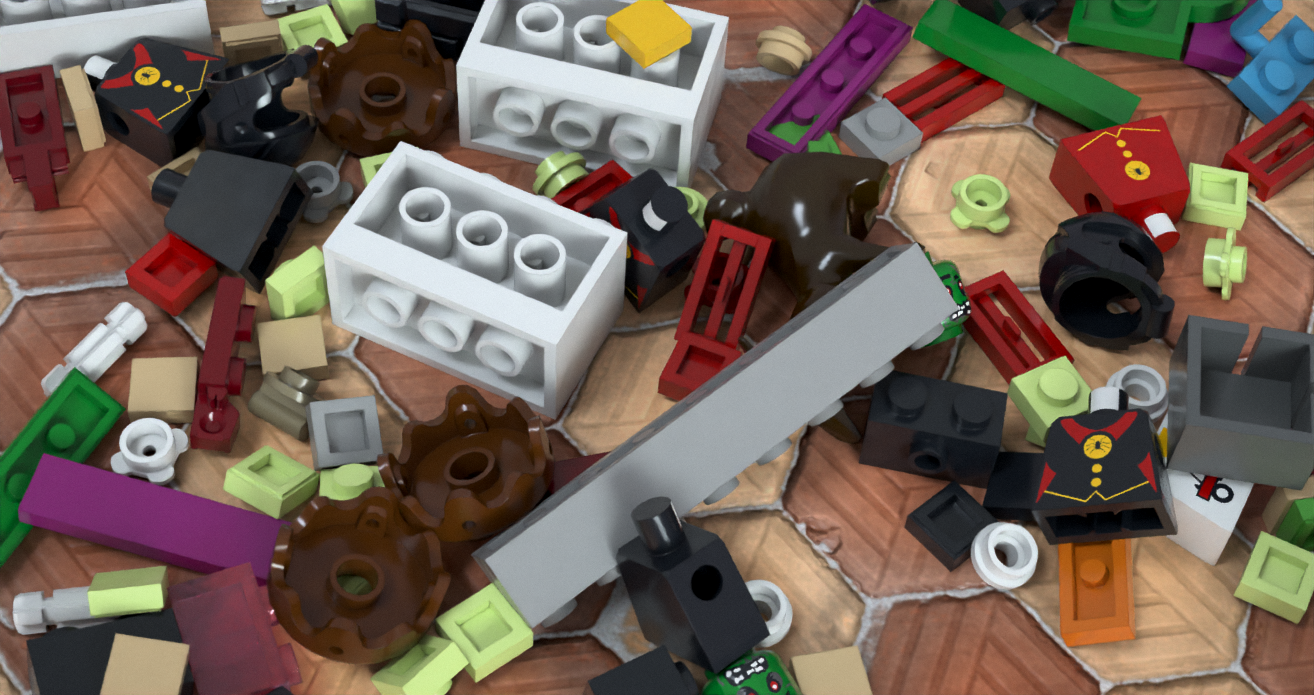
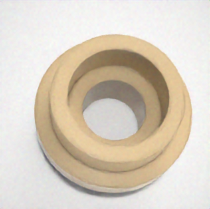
[756,26,812,76]

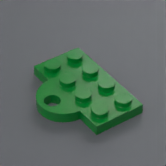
[1067,0,1250,60]

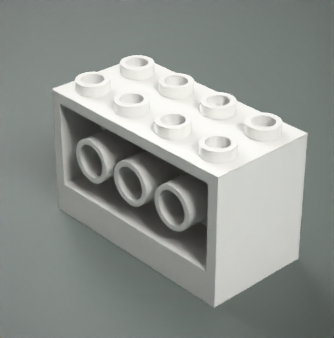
[456,0,729,188]
[322,141,628,420]

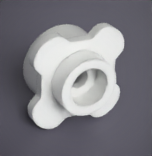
[111,418,189,486]

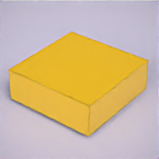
[606,0,692,69]

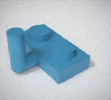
[1226,0,1314,125]

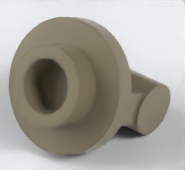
[248,366,326,442]

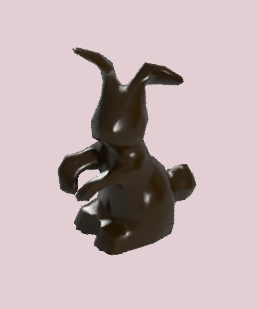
[703,152,925,444]

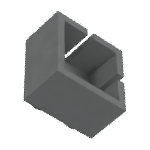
[1166,315,1314,491]

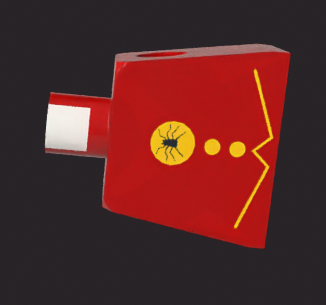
[1049,115,1190,253]

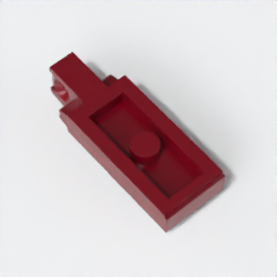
[0,65,71,212]
[190,276,257,453]

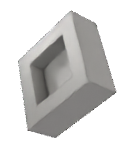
[839,97,923,166]
[305,395,383,471]

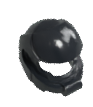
[197,45,320,167]
[1038,211,1175,350]

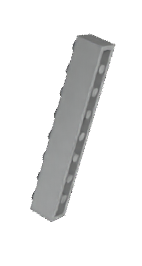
[471,242,959,629]

